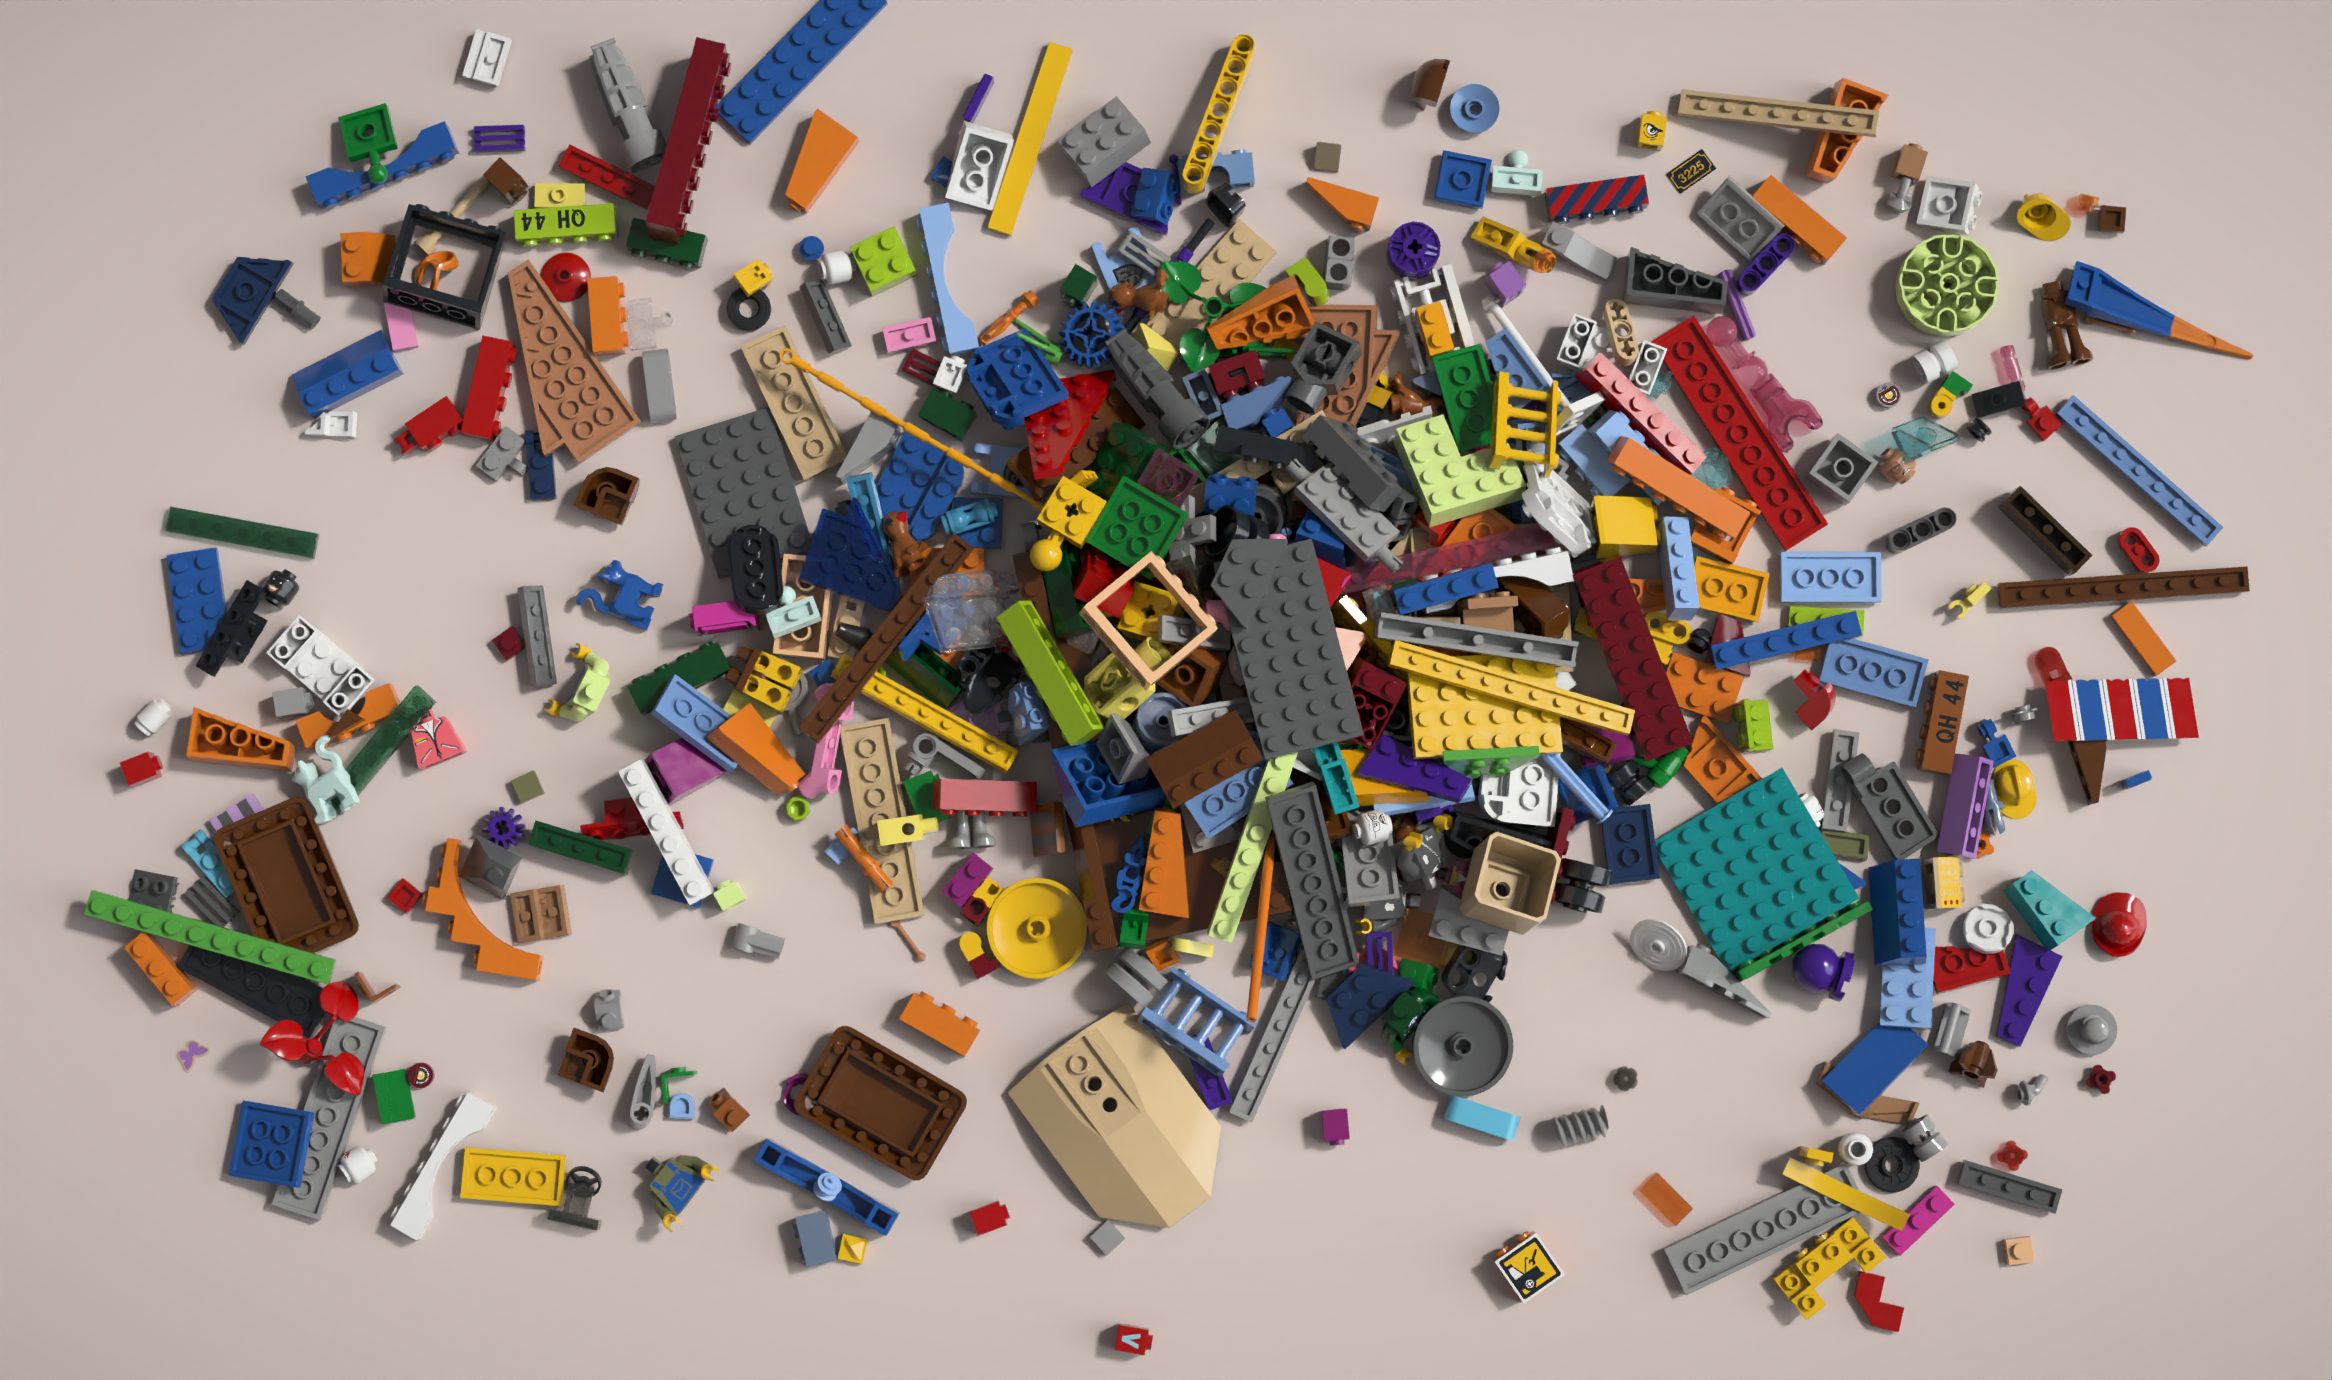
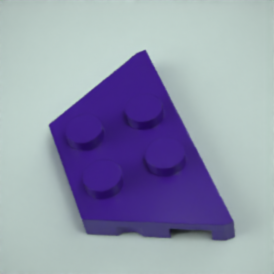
[1080,162,1168,236]

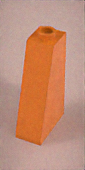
[785,109,859,213]
[706,703,805,796]

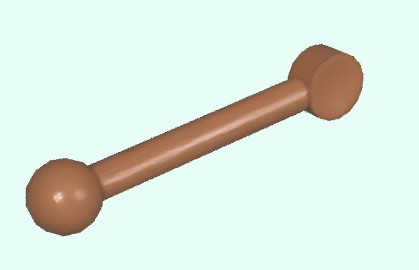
[2085,315,2136,335]
[891,920,926,962]

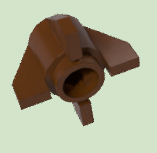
[1948,1041,1998,1088]

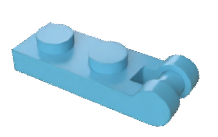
[181,829,235,899]

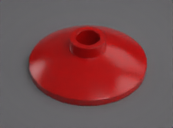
[541,252,591,302]

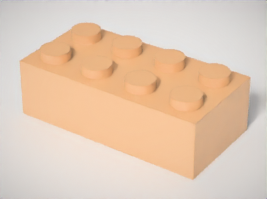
[773,554,836,661]

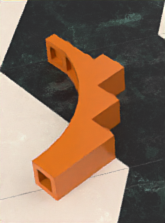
[422,838,544,980]

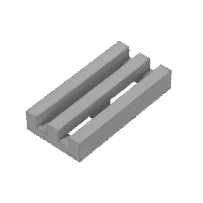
[1116,230,1172,278]

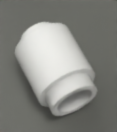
[134,699,172,736]

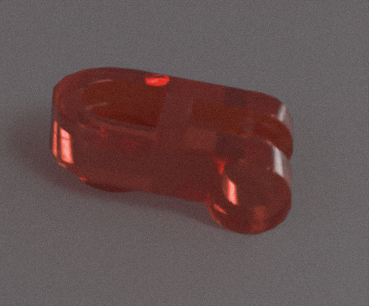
[2034,647,2072,688]

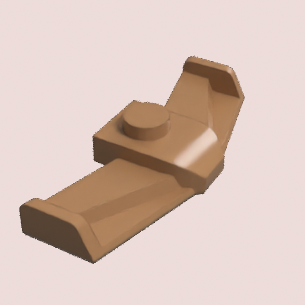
[1816,1061,1919,1125]

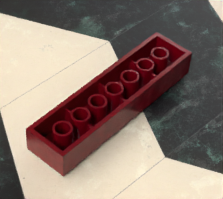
[645,37,731,245]
[1572,553,1693,761]

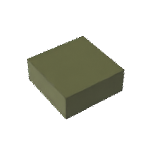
[511,770,545,804]

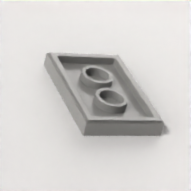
[1696,176,1785,263]

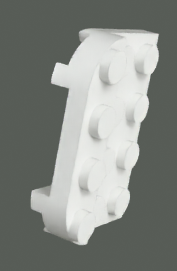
[1521,450,1597,558]
[1478,753,1561,827]

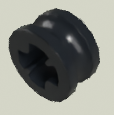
[1967,418,1992,442]

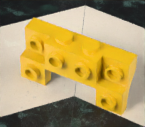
[1772,1217,1886,1320]

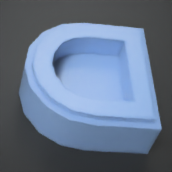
[668,1093,695,1119]

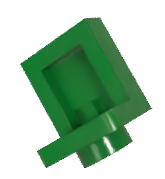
[1119,908,1149,950]
[1398,958,1438,993]

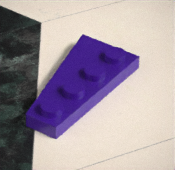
[1358,734,1472,803]
[1996,934,2063,1047]

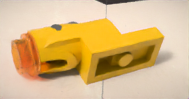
[1470,216,1556,273]

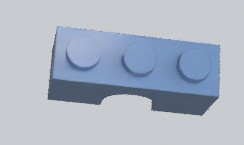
[1178,149,1255,194]

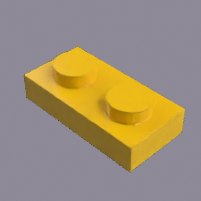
[1799,1146,1834,1167]

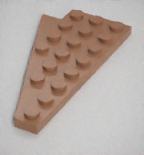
[508,259,641,464]
[1292,304,1400,502]

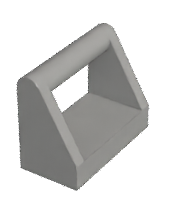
[1931,1002,1971,1058]

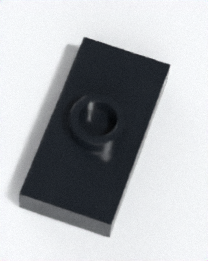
[1971,380,2027,418]

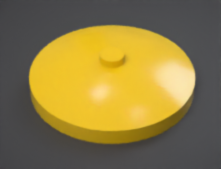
[987,878,1088,979]

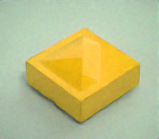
[838,1233,868,1264]

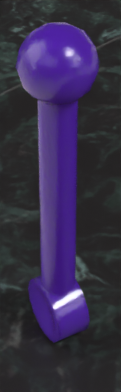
[1169,154,1182,205]

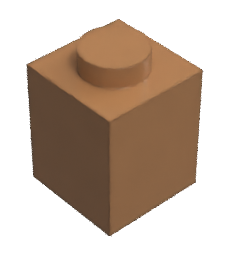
[1891,143,1928,185]

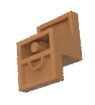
[1457,591,1518,632]

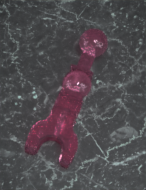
[1706,316,1823,453]

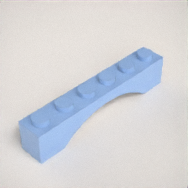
[916,203,979,356]

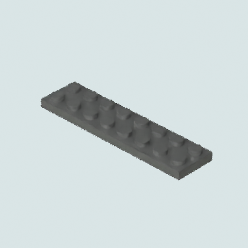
[1265,782,1360,980]

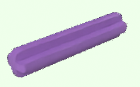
[1718,269,1756,341]

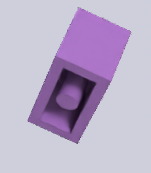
[1485,261,1527,308]

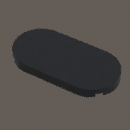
[728,525,783,615]

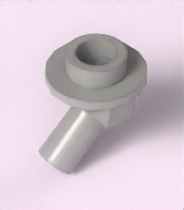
[1887,177,1912,213]
[2016,1074,2048,1106]

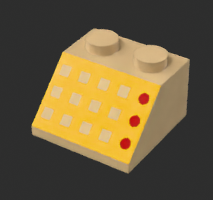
[1924,857,1965,910]

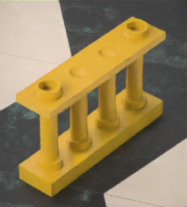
[1489,371,1561,478]

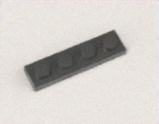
[1957,1160,2063,1214]

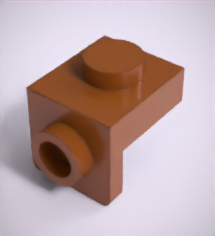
[706,1088,750,1132]

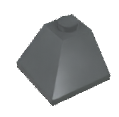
[459,835,522,899]

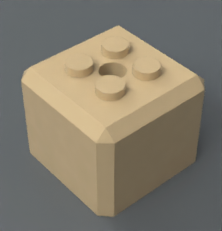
[1459,832,1561,935]

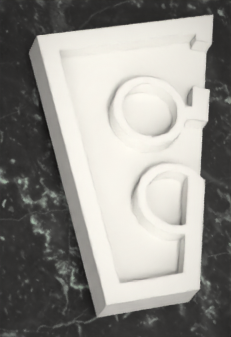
[1357,405,1432,448]

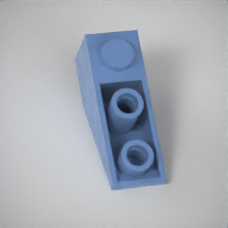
[1221,376,1294,432]

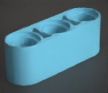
[1443,1095,1521,1141]

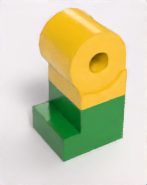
[1928,371,1973,418]

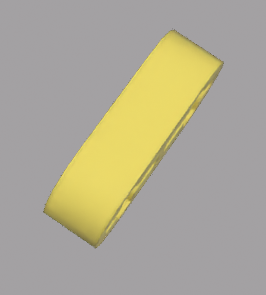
[1171,937,1214,958]

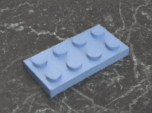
[1780,552,1882,603]
[1880,928,1936,1029]

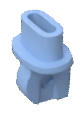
[824,827,858,864]

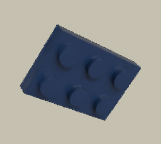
[1601,804,1660,885]

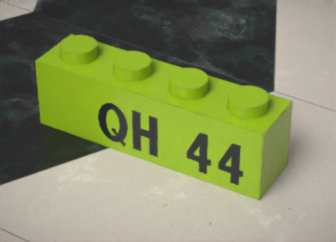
[514,203,618,247]

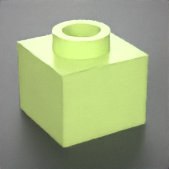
[713,880,747,911]

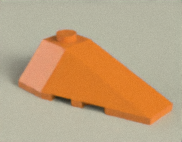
[1207,275,1315,350]

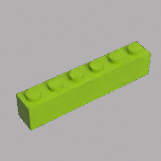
[996,600,1105,746]

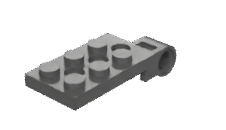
[1840,753,1940,860]

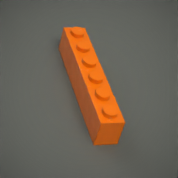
[1606,436,1750,539]

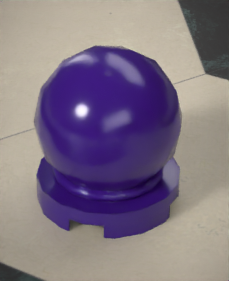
[1792,944,1855,1002]

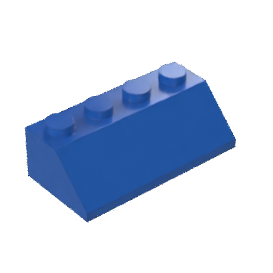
[292,330,404,419]
[1868,858,1927,966]

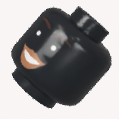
[261,569,299,608]

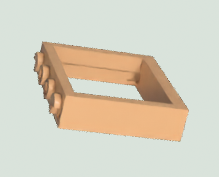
[1079,551,1218,691]

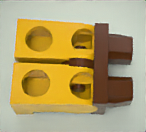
[726,646,803,713]

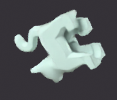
[292,735,360,824]

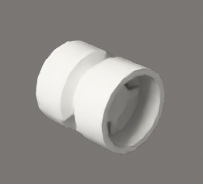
[1912,340,1958,384]

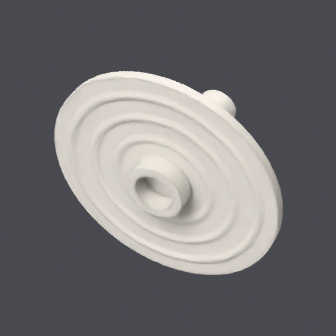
[1630,919,1687,971]

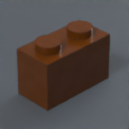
[483,157,529,204]

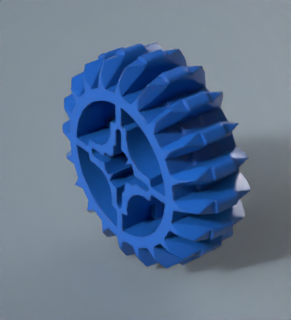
[1058,301,1125,369]

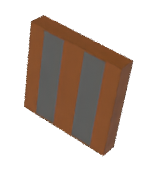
[1030,802,1066,857]

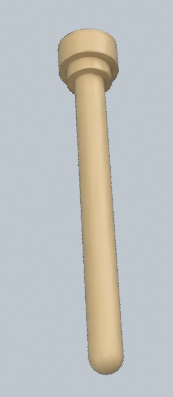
[415,176,489,255]

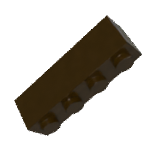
[1997,486,2093,576]

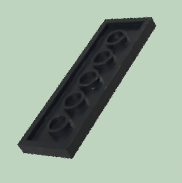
[177,945,326,1039]

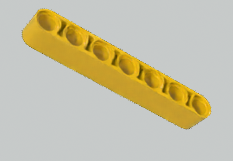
[1183,34,1255,194]

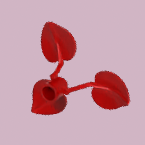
[260,981,364,1096]

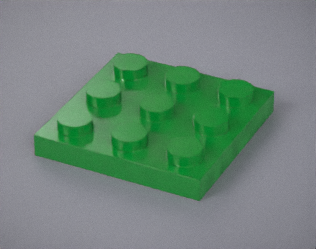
[1086,475,1189,580]

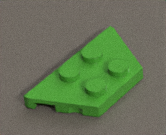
[1442,746,1540,779]

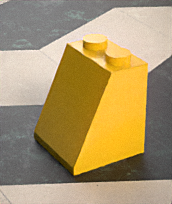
[1590,496,1661,559]

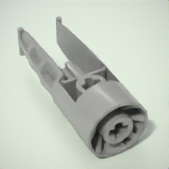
[589,38,667,172]

